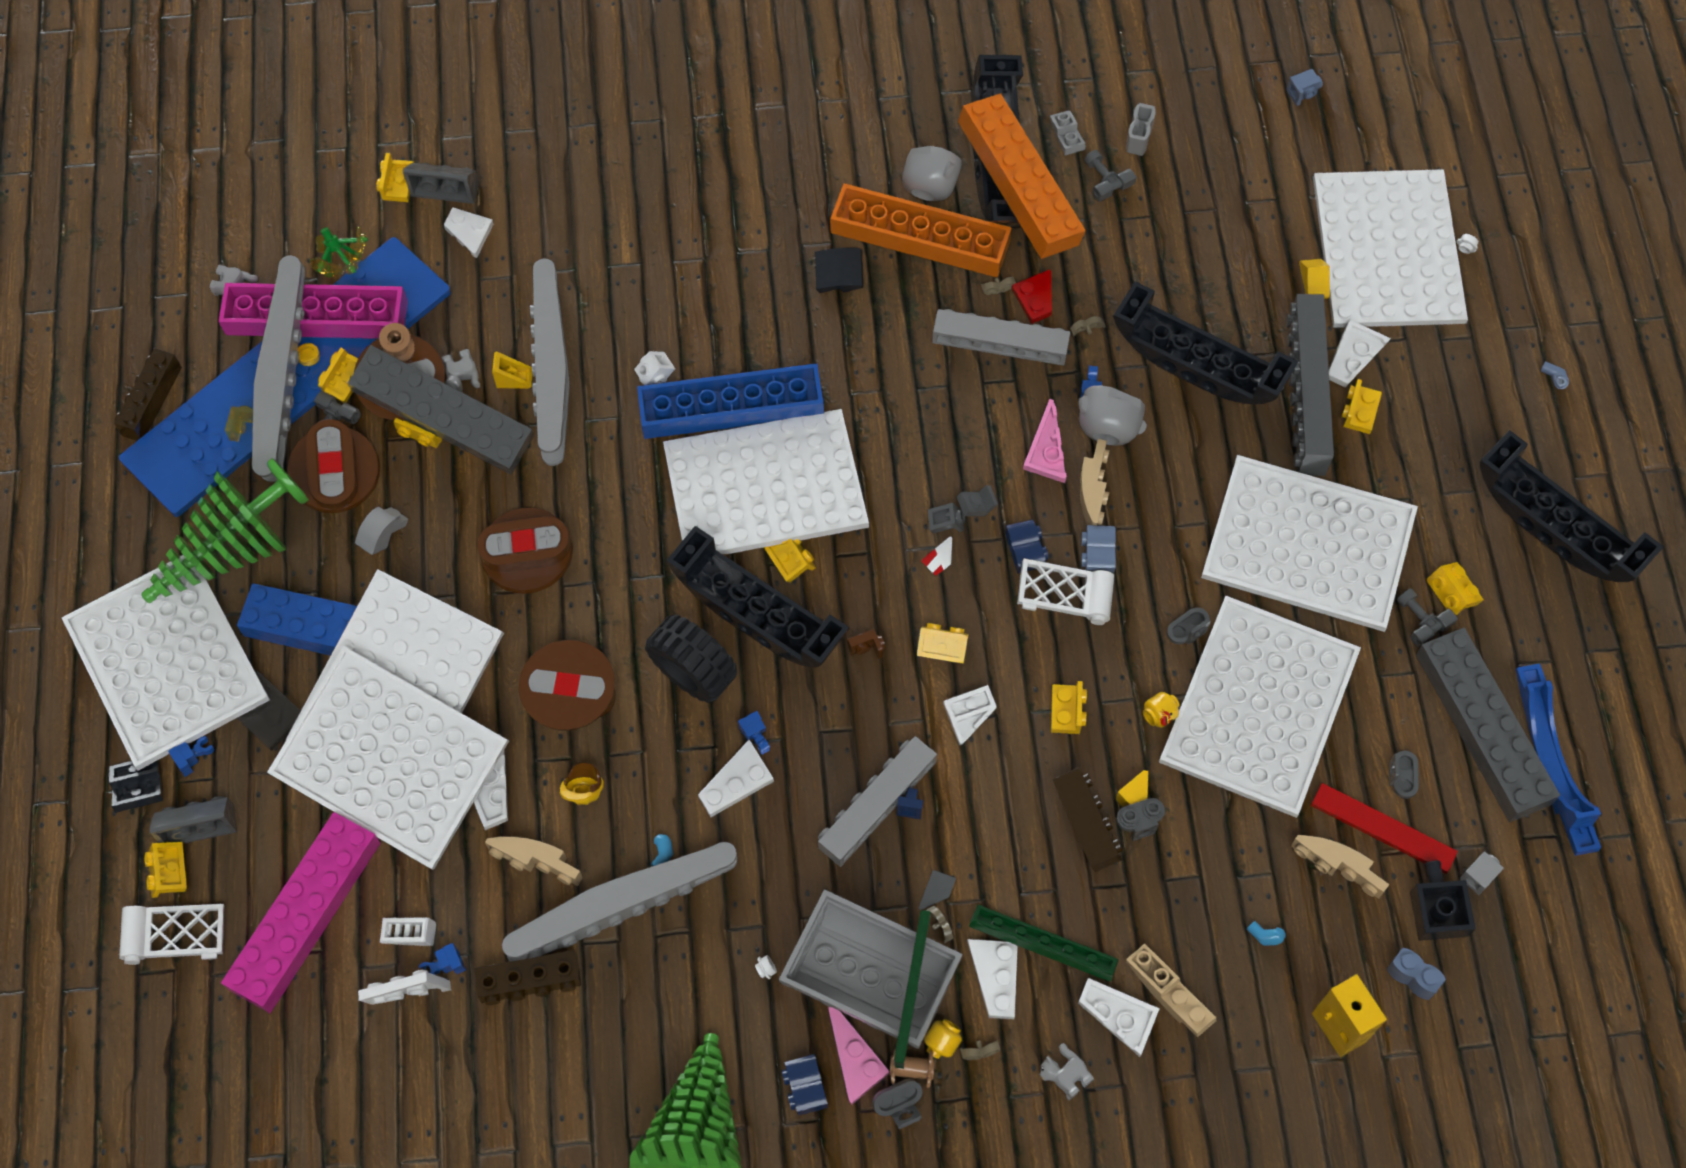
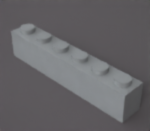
[932,309,1070,366]
[818,736,937,867]

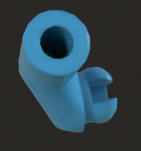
[651,834,673,867]
[1247,921,1286,946]

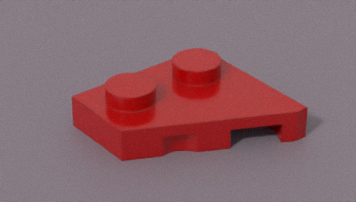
[1011,269,1052,324]

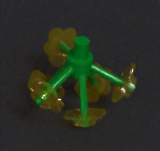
[309,226,368,277]

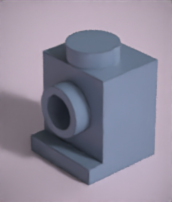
[1286,69,1323,106]

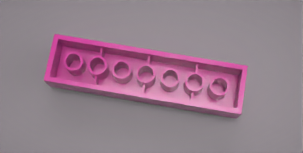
[219,283,408,339]
[221,812,381,1014]

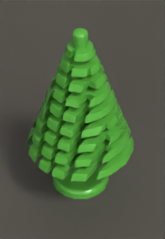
[141,458,309,603]
[630,1033,742,1168]

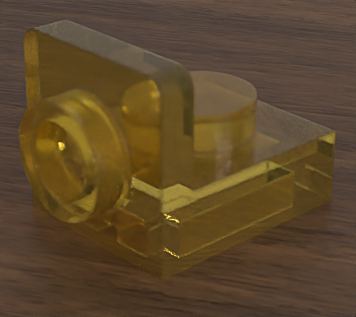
[225,406,253,442]

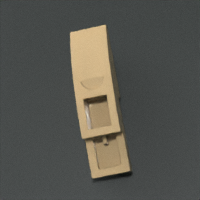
[1080,439,1110,526]
[1291,835,1389,899]
[485,837,583,886]
[1126,944,1216,1037]

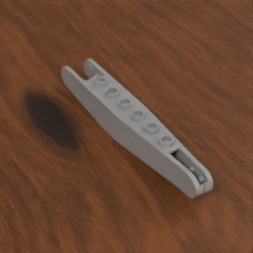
[252,255,305,482]
[530,259,570,466]
[502,842,737,961]

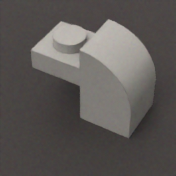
[355,506,408,555]

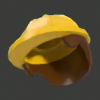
[560,763,604,805]

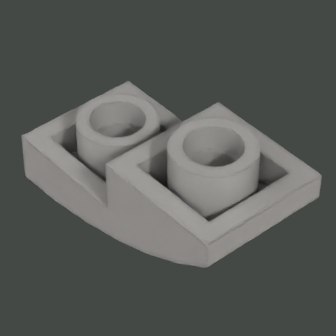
[1050,110,1085,155]

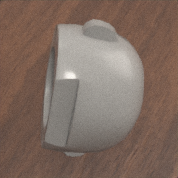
[902,146,962,201]
[1079,386,1147,446]

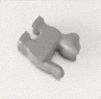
[209,265,258,296]
[441,349,481,393]
[1040,1043,1094,1101]

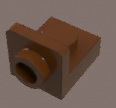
[848,629,886,659]

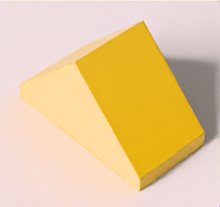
[1299,259,1330,299]
[492,352,532,389]
[1116,770,1148,807]

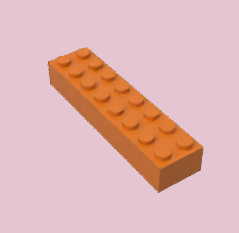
[958,93,1086,259]
[830,183,1012,278]

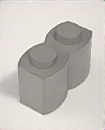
[1126,103,1156,156]

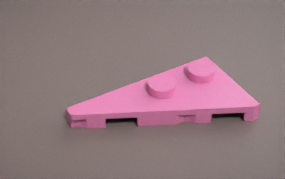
[1023,399,1067,483]
[828,1006,890,1105]

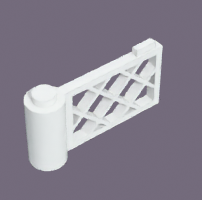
[1017,559,1114,625]
[119,904,225,965]

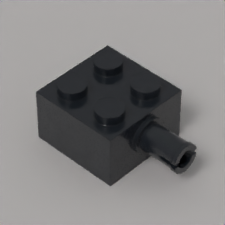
[1410,860,1476,941]

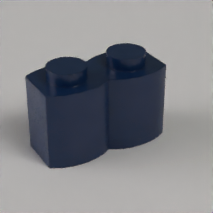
[1005,520,1048,574]
[781,1054,828,1116]

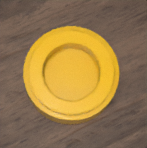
[298,343,320,366]

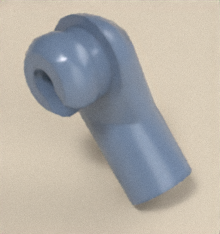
[1541,361,1569,389]

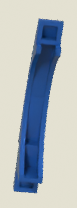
[1516,663,1601,856]

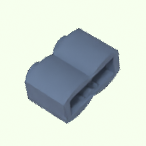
[1081,525,1116,574]
[1387,948,1445,1000]

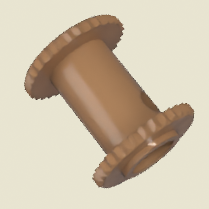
[379,323,415,362]
[889,1047,935,1088]

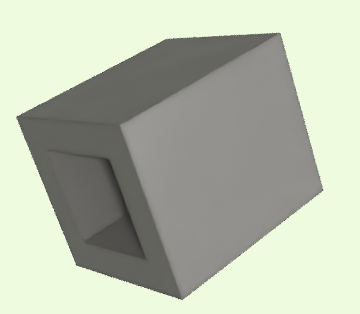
[1460,851,1504,895]

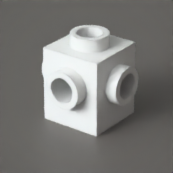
[634,351,675,385]

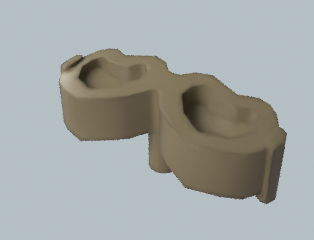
[981,276,1016,295]
[1070,316,1106,337]
[925,906,954,944]
[960,1040,1001,1060]

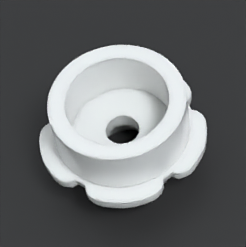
[1457,234,1479,254]
[755,955,777,979]

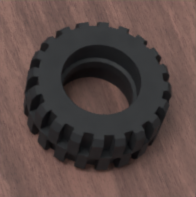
[645,615,737,703]

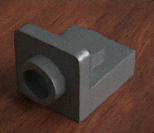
[956,485,998,516]
[928,503,966,533]

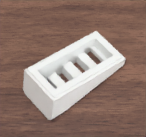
[380,918,436,946]

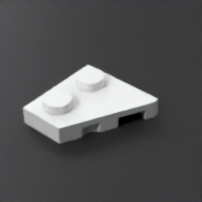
[444,208,494,258]
[943,685,997,746]

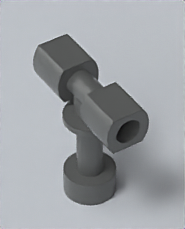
[1084,150,1137,202]
[314,391,361,425]
[1397,588,1458,648]

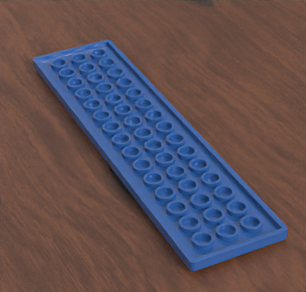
[119,237,451,517]

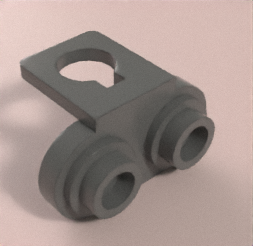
[1167,607,1211,645]
[1389,751,1419,799]
[1116,798,1165,841]
[872,1078,922,1129]

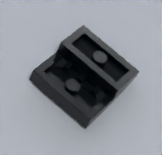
[815,248,864,294]
[109,760,163,813]

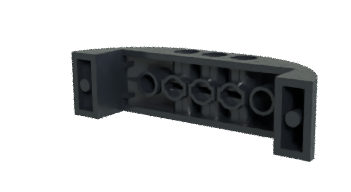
[971,55,1023,223]
[1113,281,1298,404]
[1480,430,1664,582]
[666,526,849,668]

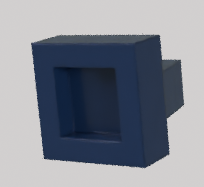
[897,788,923,820]

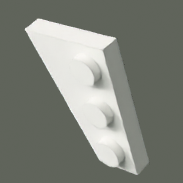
[1329,320,1391,387]
[698,740,774,817]
[474,749,508,830]
[967,939,1017,1019]
[358,970,451,1005]
[1078,978,1159,1057]

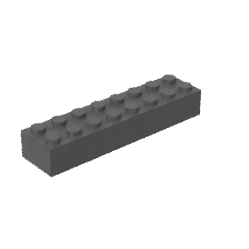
[1286,294,1334,476]
[347,345,534,475]
[1416,627,1561,823]

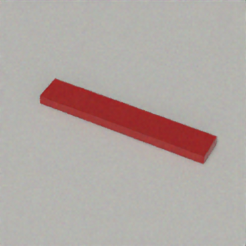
[1310,783,1458,874]

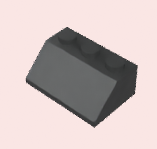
[403,163,479,204]
[149,796,237,844]

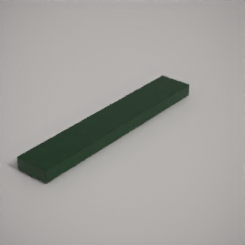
[969,905,1119,982]
[893,910,931,1069]

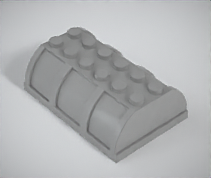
[779,889,963,1049]

